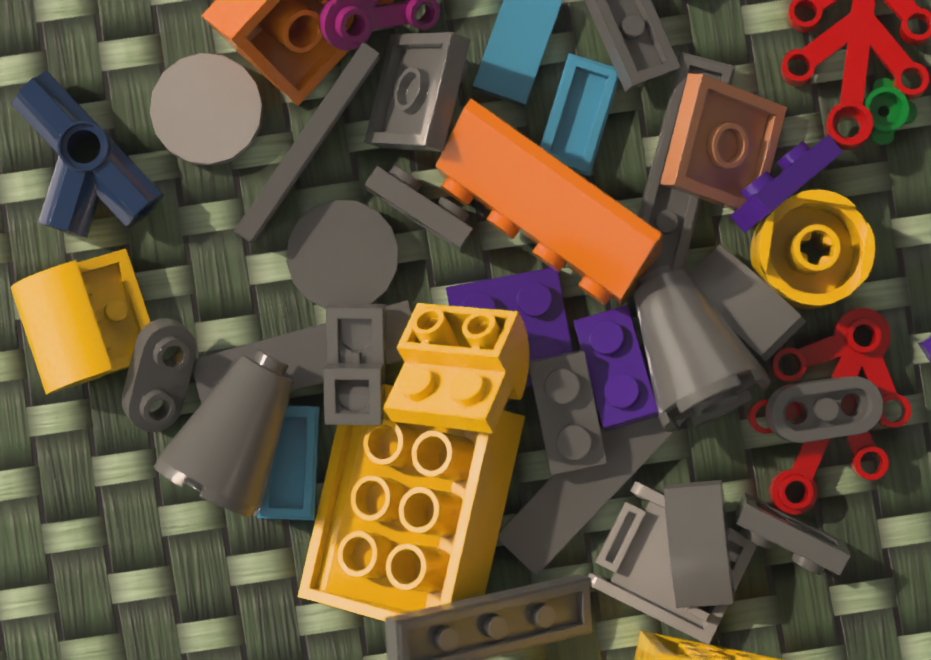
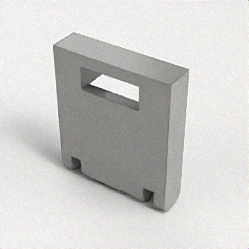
[588,481,758,645]

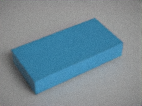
[473,0,563,107]
[540,53,619,179]
[257,406,320,520]

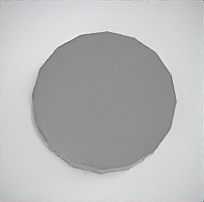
[150,53,263,166]

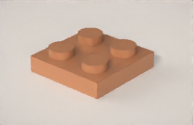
[660,74,787,211]

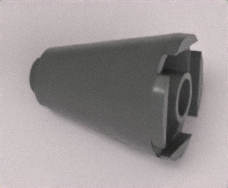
[634,265,771,432]
[154,350,294,517]

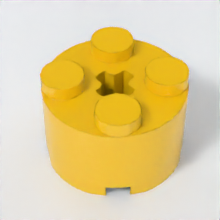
[750,190,875,309]

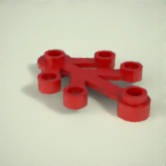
[780,0,931,150]
[747,308,911,515]

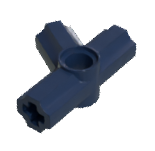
[11,71,164,238]

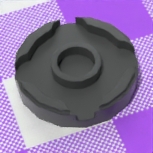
[286,199,399,309]

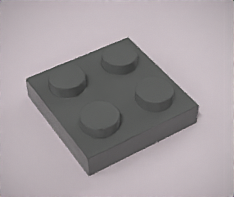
[364,32,471,152]

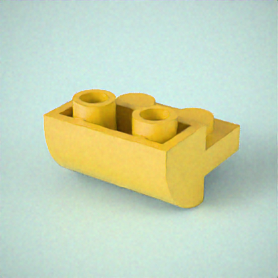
[10,249,151,395]
[383,303,529,433]

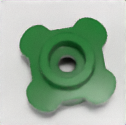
[863,78,917,146]

